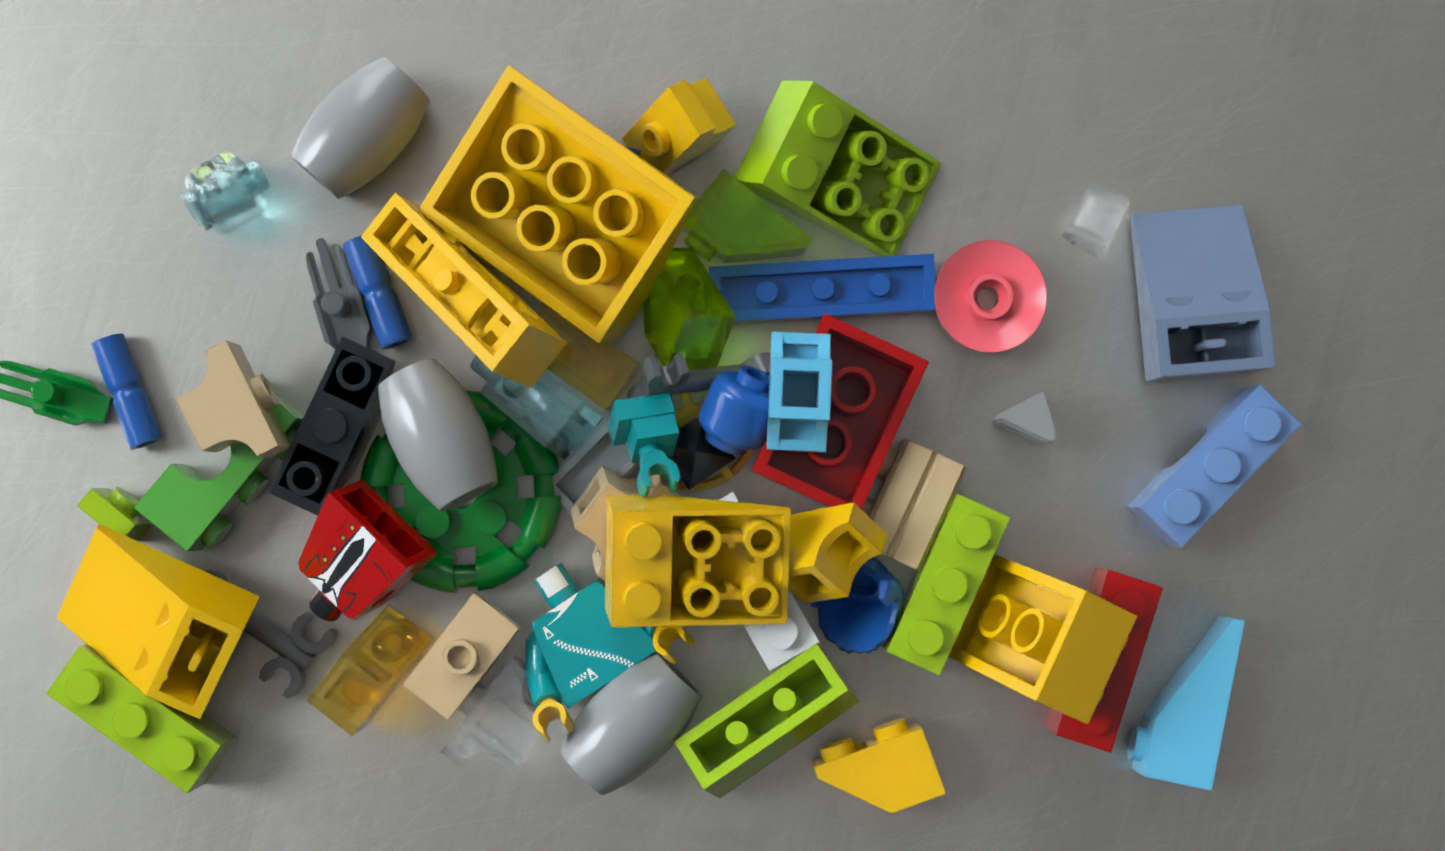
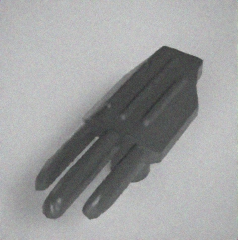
[306,238,371,350]

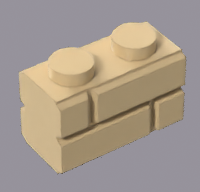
[862,439,967,571]

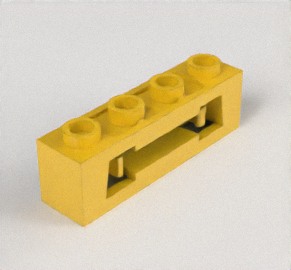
[361,192,567,388]

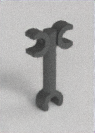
[627,352,770,406]
[205,570,338,699]

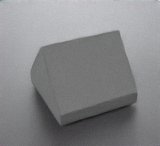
[993,392,1056,446]

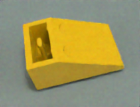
[605,495,791,627]
[57,524,260,719]

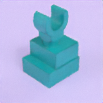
[608,392,680,497]

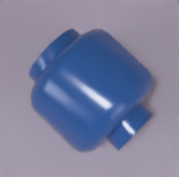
[699,365,769,455]

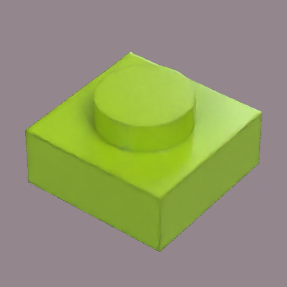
[77,487,152,541]

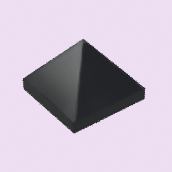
[668,416,736,490]

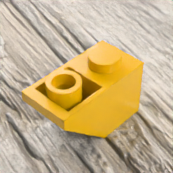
[811,718,946,813]

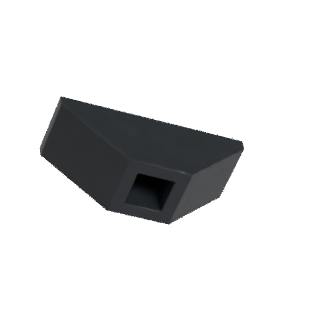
[268,336,396,516]

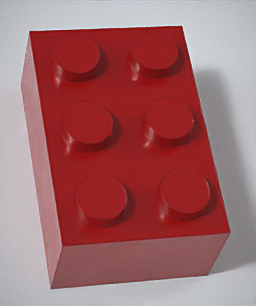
[751,313,930,509]

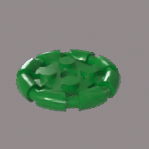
[360,390,561,593]

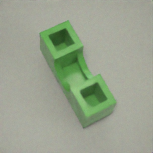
[134,392,304,551]

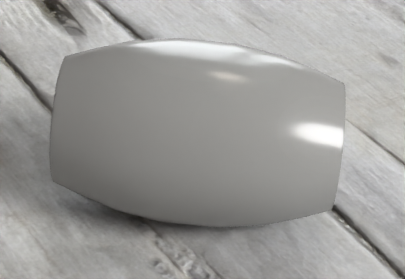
[291,57,430,199]
[378,359,498,511]
[560,652,702,795]

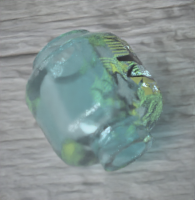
[180,151,270,235]

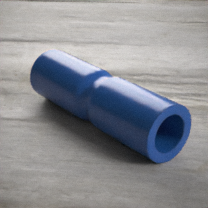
[342,235,413,350]
[91,333,163,450]

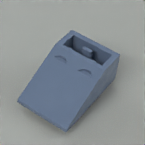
[1130,205,1276,382]

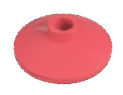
[934,240,1047,353]

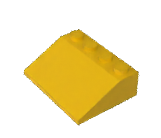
[418,65,697,343]

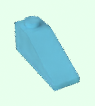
[1127,615,1245,791]

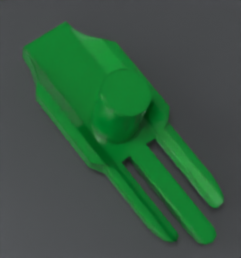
[0,361,113,426]

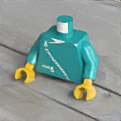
[525,563,695,742]

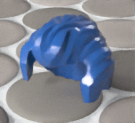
[810,557,905,654]

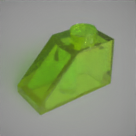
[682,168,812,264]
[643,248,736,370]

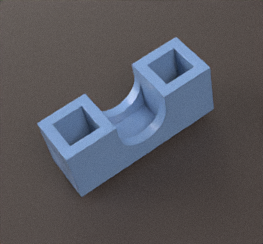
[1126,384,1301,548]

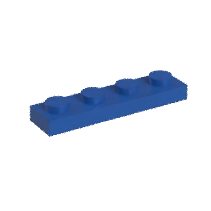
[709,254,936,325]

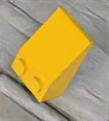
[948,554,1137,724]

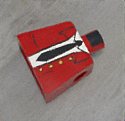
[298,479,438,622]

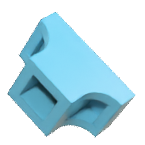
[766,332,832,452]

